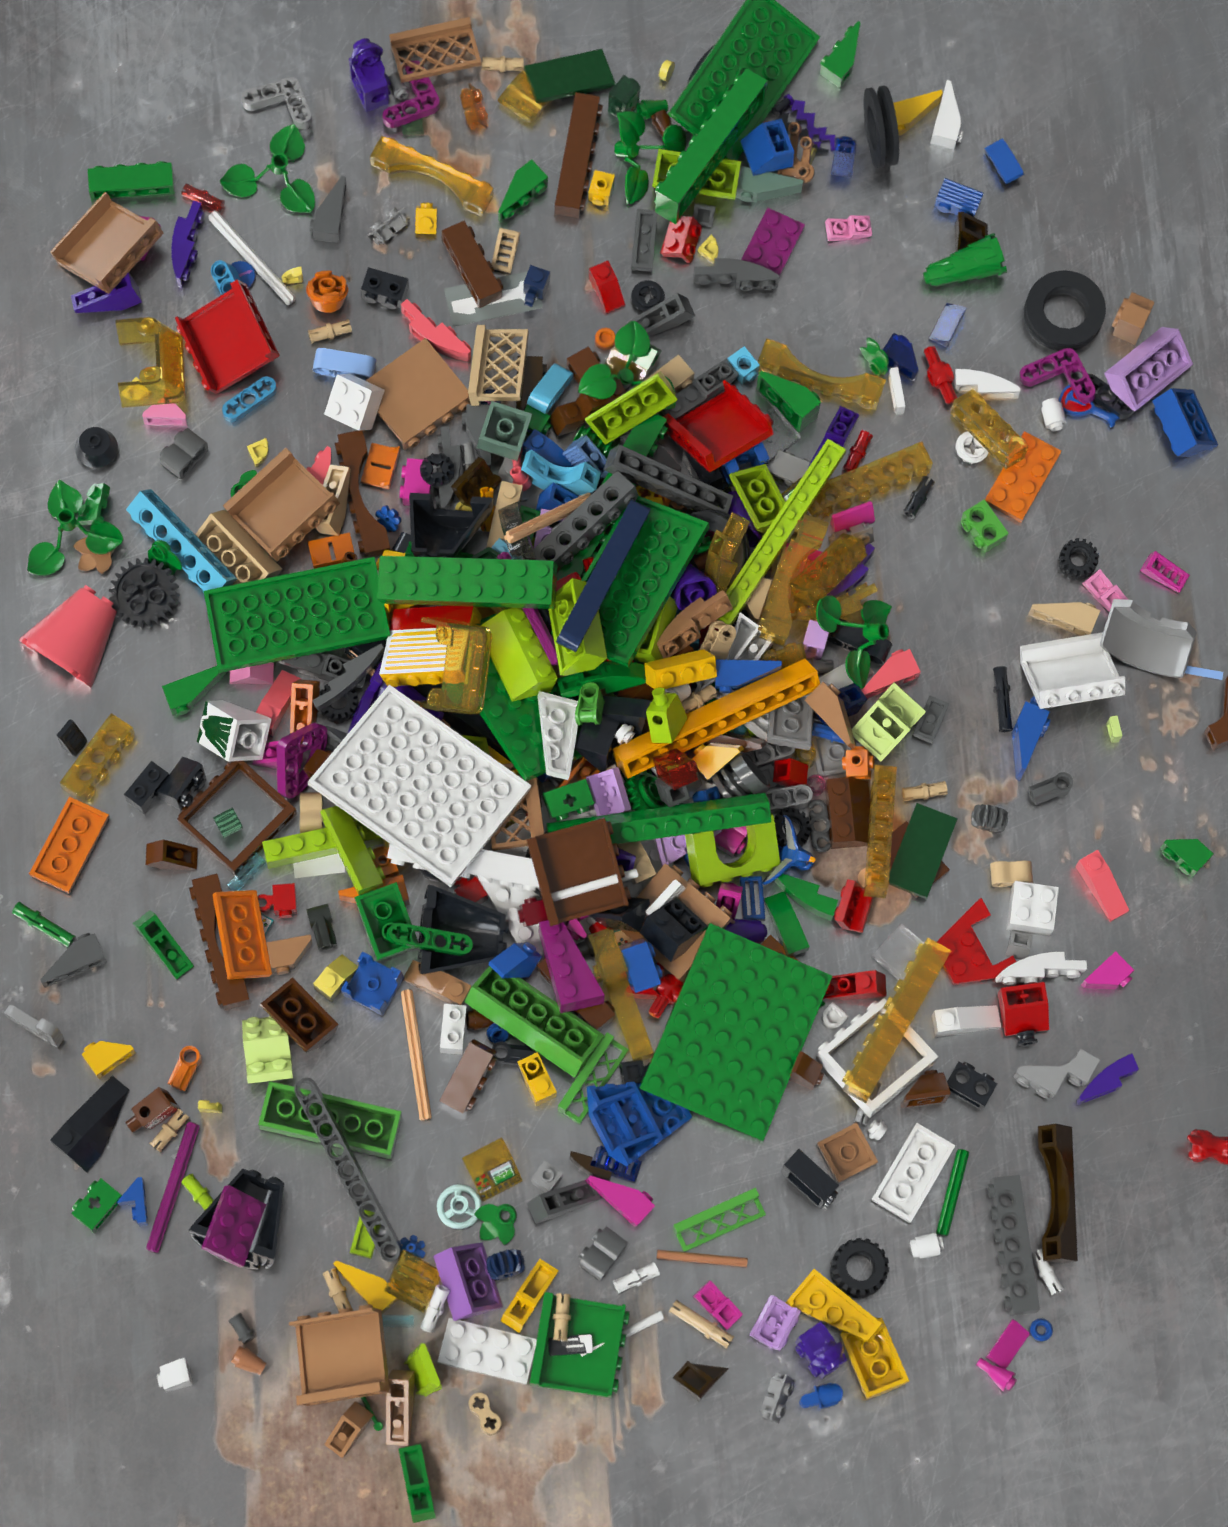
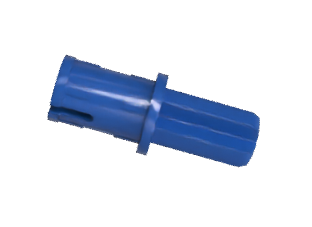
[812,723,846,744]

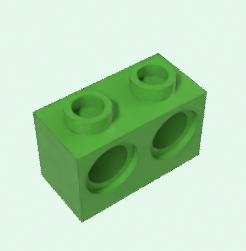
[961,499,1009,553]

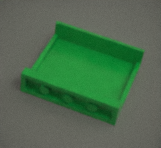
[530,1292,630,1398]

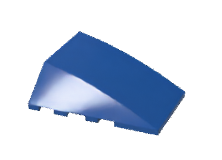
[587,1082,692,1167]

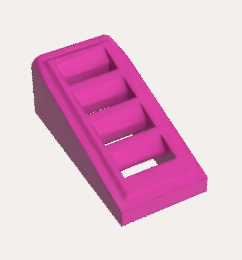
[1140,551,1190,593]

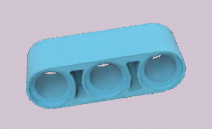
[527,363,574,414]

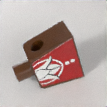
[126,1087,180,1133]

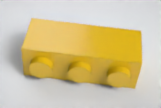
[644,649,717,689]

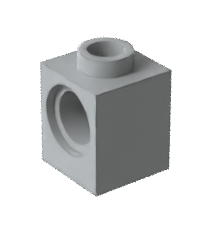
[531,1161,563,1193]

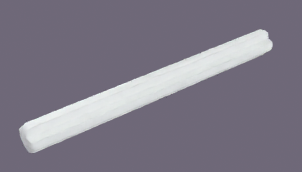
[208,211,296,305]

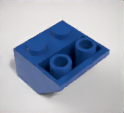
[741,119,794,176]

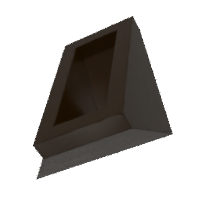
[955,211,988,251]
[673,1361,729,1402]

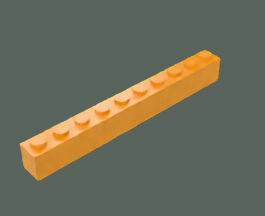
[612,659,820,779]

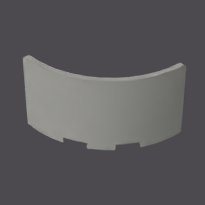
[1100,599,1197,678]

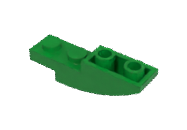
[557,661,646,698]

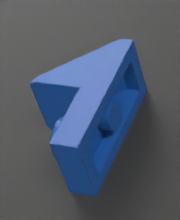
[117,1177,148,1226]

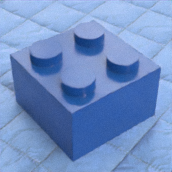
[617,938,663,993]

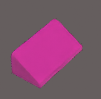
[830,501,875,533]
[986,1319,1030,1369]

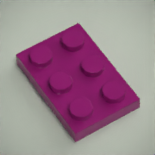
[741,207,805,278]
[201,1185,266,1267]

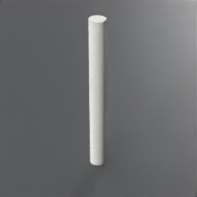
[551,869,638,902]
[580,1311,664,1357]

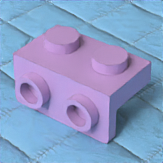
[586,767,631,816]
[750,1295,801,1351]

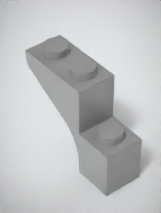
[1013,1049,1100,1099]

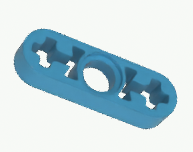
[222,377,277,422]

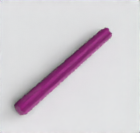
[497,552,558,665]
[146,1122,200,1253]

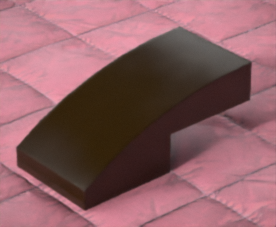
[569,1151,612,1181]

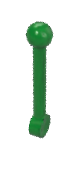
[360,1397,383,1431]

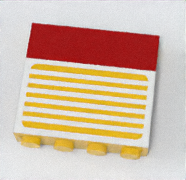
[379,606,482,687]

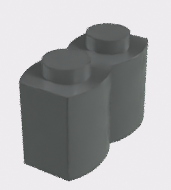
[160,428,208,479]
[578,1226,628,1281]

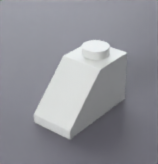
[157,1358,193,1392]

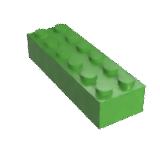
[465,966,604,1078]
[258,1081,402,1159]

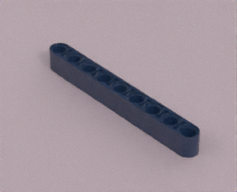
[556,499,651,652]

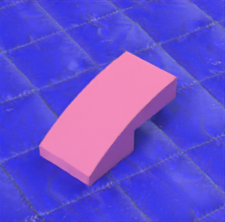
[1082,569,1128,612]

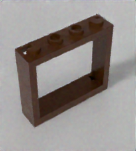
[177,761,297,876]

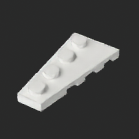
[537,691,578,780]

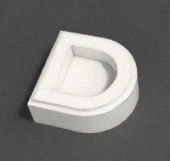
[822,1002,849,1029]

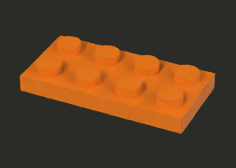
[985,431,1062,523]
[29,796,110,894]
[212,890,272,979]

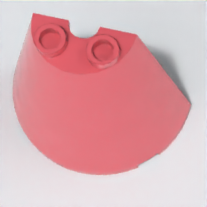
[19,585,117,687]

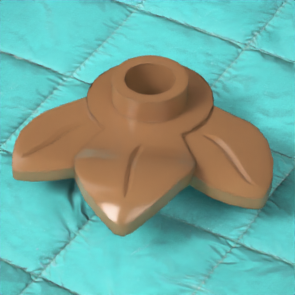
[73,537,114,574]

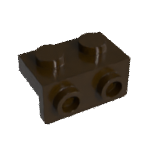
[451,457,502,508]

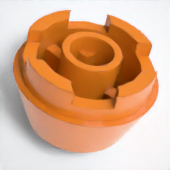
[306,271,348,313]

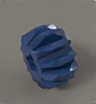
[486,1249,525,1280]

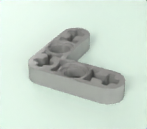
[241,77,313,130]
[4,1004,64,1048]

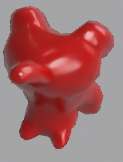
[1187,1129,1228,1164]

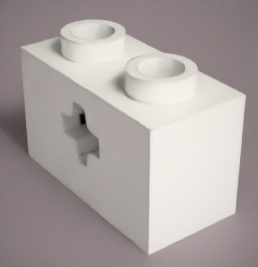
[440,1004,467,1055]

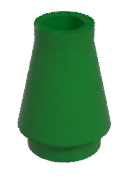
[636,100,668,120]

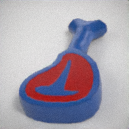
[1058,385,1120,428]

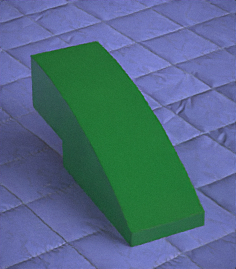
[775,874,838,921]
[764,891,810,957]
[399,1444,436,1523]

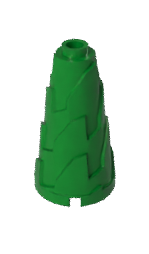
[923,233,1007,287]

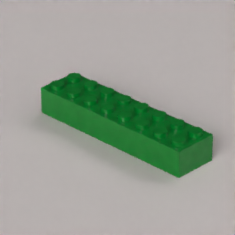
[654,68,768,224]
[377,556,557,609]

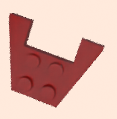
[933,898,1016,985]

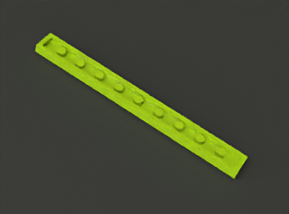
[717,439,846,625]

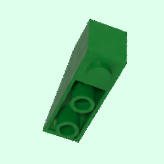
[820,21,861,88]
[498,159,548,222]

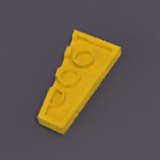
[786,1269,884,1343]

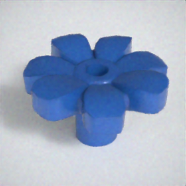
[375,505,402,532]
[400,1235,425,1265]

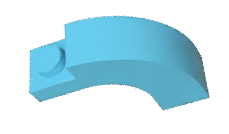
[521,450,601,496]

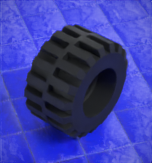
[830,1238,889,1298]

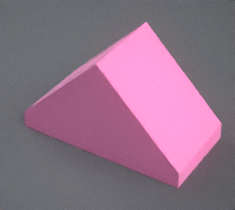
[143,394,187,426]
[229,662,274,685]

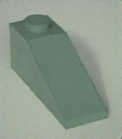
[736,166,804,202]

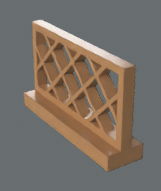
[389,17,482,83]
[491,763,544,851]

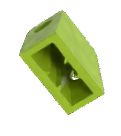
[646,687,688,744]

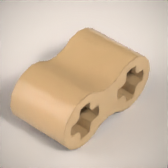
[300,792,323,833]
[990,861,1033,887]
[469,1393,501,1436]

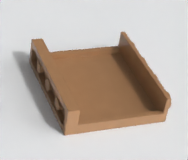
[50,192,164,294]
[366,338,471,451]
[223,448,340,562]
[621,863,735,983]
[289,1305,390,1406]

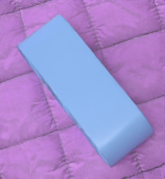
[312,348,377,381]

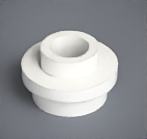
[615,723,635,745]
[867,1119,888,1141]

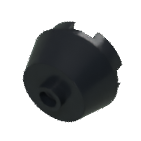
[75,427,118,469]

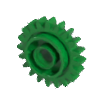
[624,770,668,811]

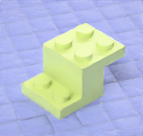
[851,682,926,762]
[242,1016,293,1084]

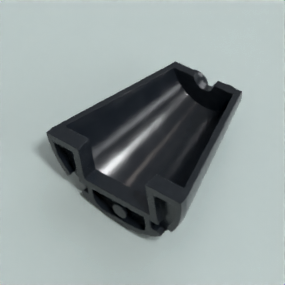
[409,493,493,558]
[418,885,509,974]
[189,1168,284,1270]

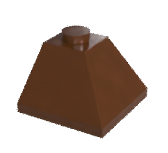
[901,1070,951,1108]

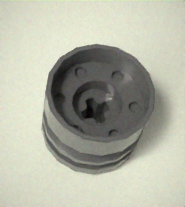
[712,752,771,798]

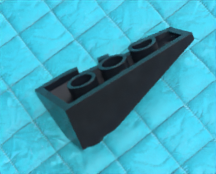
[50,1075,130,1173]

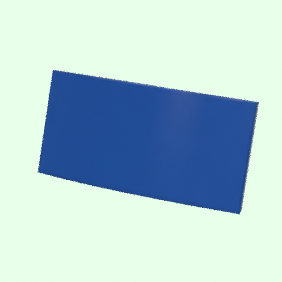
[985,138,1024,184]

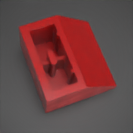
[997,982,1049,1036]

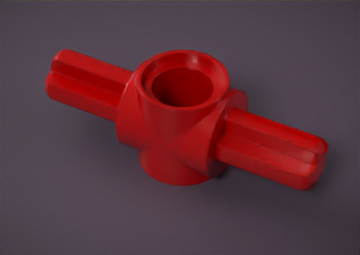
[924,346,957,404]
[649,973,683,1018]

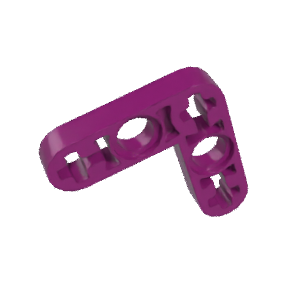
[383,60,440,128]
[1020,348,1096,403]

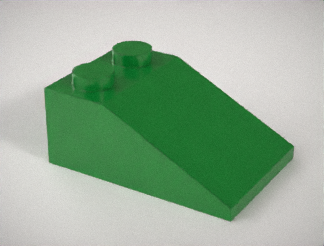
[756,371,821,433]
[354,882,419,962]

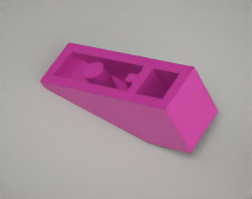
[585,1176,655,1227]

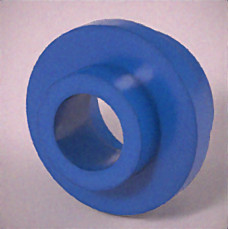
[486,1023,509,1043]
[1030,1318,1053,1342]

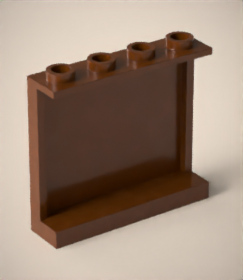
[526,818,631,926]

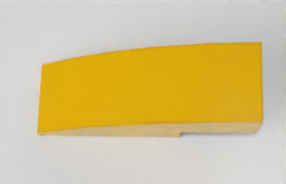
[500,1259,559,1333]

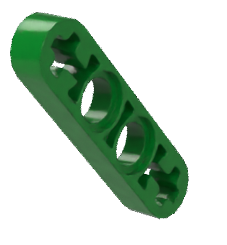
[386,923,473,956]

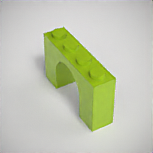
[685,814,780,887]

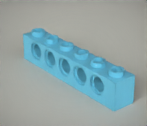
[126,489,237,594]

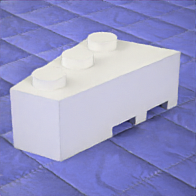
[726,613,775,692]

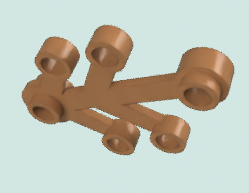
[763,121,815,183]

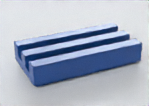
[740,876,765,921]

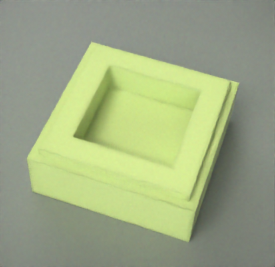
[1106,715,1123,743]

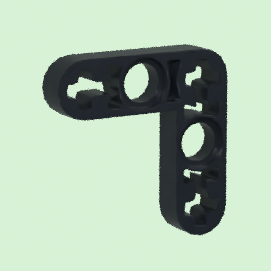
[1081,374,1158,419]

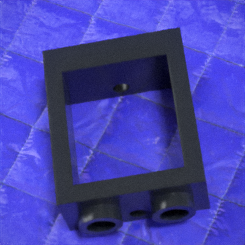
[781,1149,839,1209]

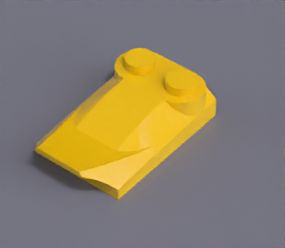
[840,1317,909,1399]

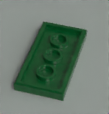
[524,49,615,104]
[886,803,958,899]

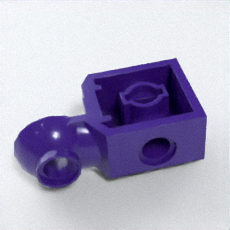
[349,38,391,112]
[795,1322,847,1380]

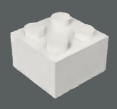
[324,374,385,431]
[1007,881,1059,936]

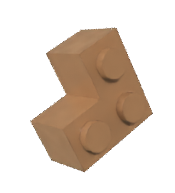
[1112,292,1155,345]

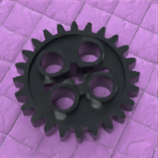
[109,557,179,628]

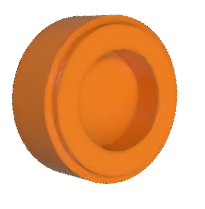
[595,328,616,350]

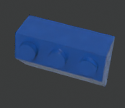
[1152,388,1218,457]

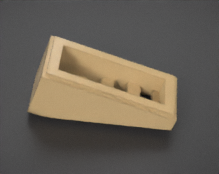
[491,228,520,274]

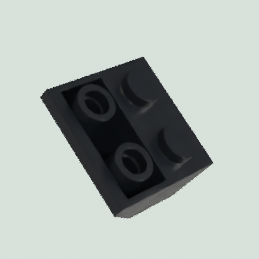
[157,756,206,812]
[640,897,708,962]

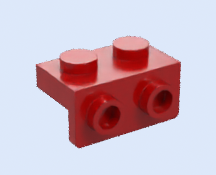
[660,216,702,263]
[834,879,875,933]

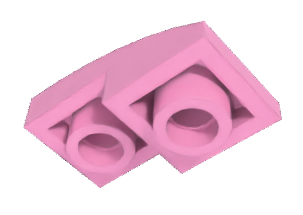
[825,215,872,241]

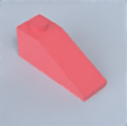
[858,649,921,702]
[256,670,302,736]
[1075,850,1129,922]

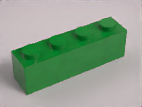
[87,161,175,201]

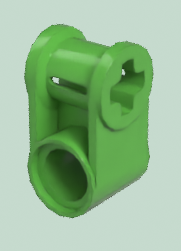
[575,682,605,725]

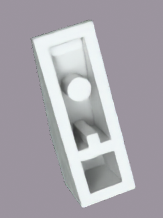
[930,80,963,149]
[932,1005,1001,1037]

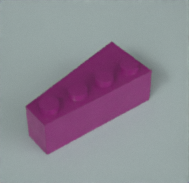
[538,920,605,1013]

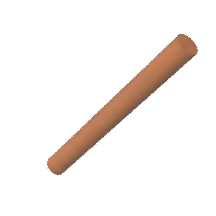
[657,1250,748,1267]

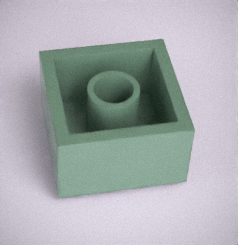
[477,401,532,461]

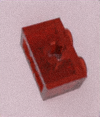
[652,748,698,790]

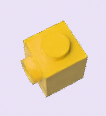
[588,170,615,206]

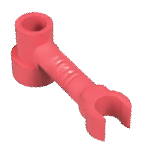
[510,448,532,491]

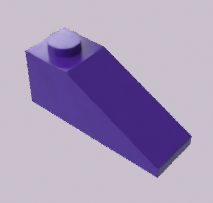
[71,272,142,313]

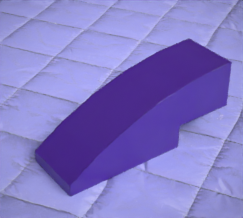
[1076,1053,1139,1105]

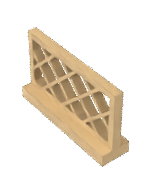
[468,325,529,406]

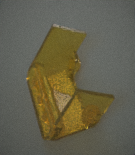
[115,317,186,408]
[412,617,492,714]

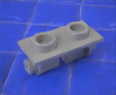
[367,207,410,245]
[828,522,874,555]
[760,1373,794,1424]

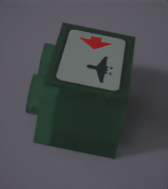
[608,75,641,118]

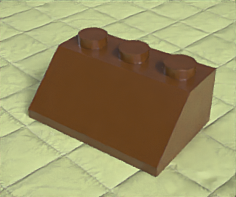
[824,777,875,849]
[260,977,339,1053]

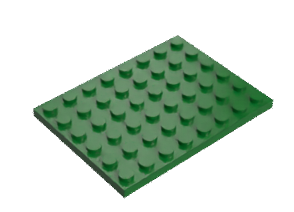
[639,923,832,1141]

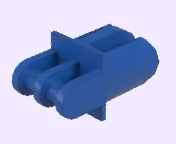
[799,1383,843,1411]

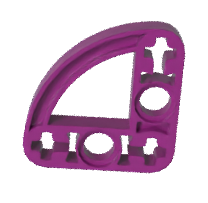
[277,723,327,799]

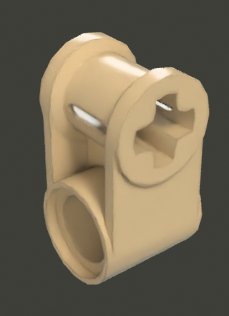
[700,620,736,660]

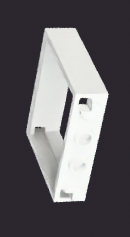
[816,998,938,1118]

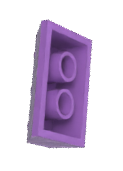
[433,1242,503,1321]

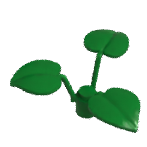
[614,111,686,204]
[220,124,315,213]
[578,321,676,410]
[27,480,124,576]
[816,596,892,689]

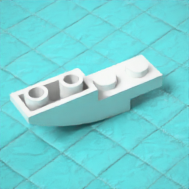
[996,952,1087,986]

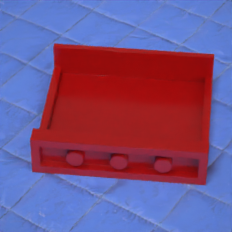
[175,279,280,394]
[662,380,774,472]

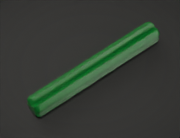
[936,1149,969,1236]

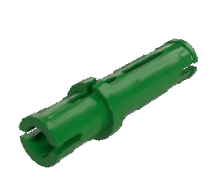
[12,901,76,948]

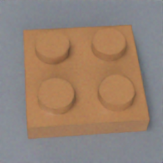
[817,1122,878,1184]

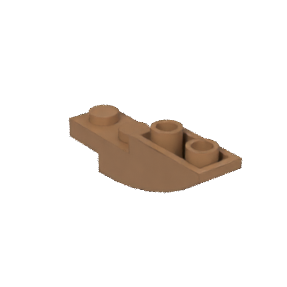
[657,590,733,659]

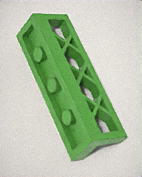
[558,1032,629,1124]
[673,1188,766,1252]

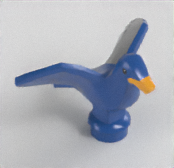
[762,815,816,885]

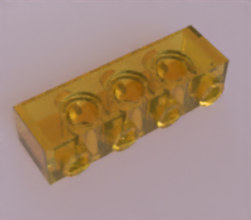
[950,389,1029,469]
[789,533,867,607]
[60,713,135,803]

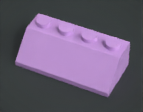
[1104,327,1193,411]

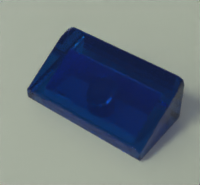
[929,303,967,348]

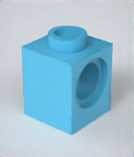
[727,346,760,385]

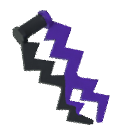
[772,94,835,154]

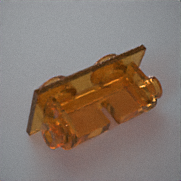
[460,84,488,130]

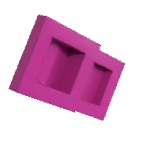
[693,1280,743,1330]

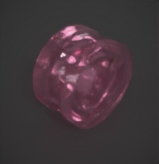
[807,775,825,796]

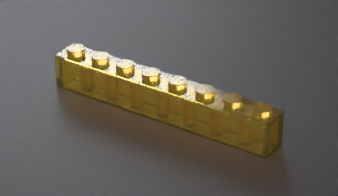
[842,938,951,1103]

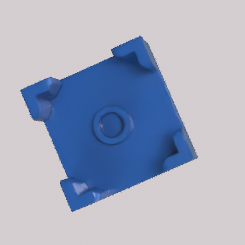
[719,442,770,488]
[341,951,404,1016]

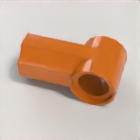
[167,1046,202,1092]

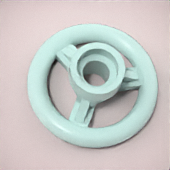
[437,1184,482,1229]

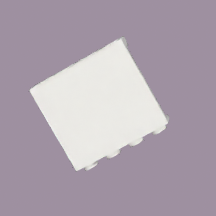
[1020,632,1125,709]

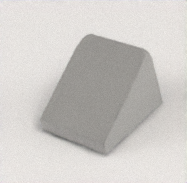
[1006,930,1033,960]

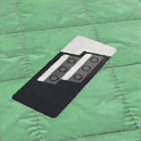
[548,1335,592,1356]

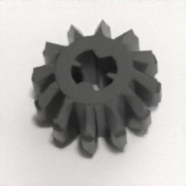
[971,804,1008,833]

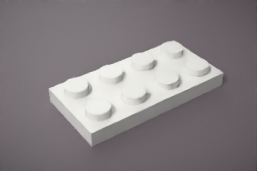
[871,1123,955,1223]
[438,1318,537,1385]

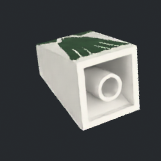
[197,700,271,762]

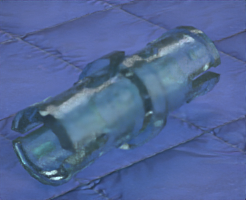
[226,852,266,891]

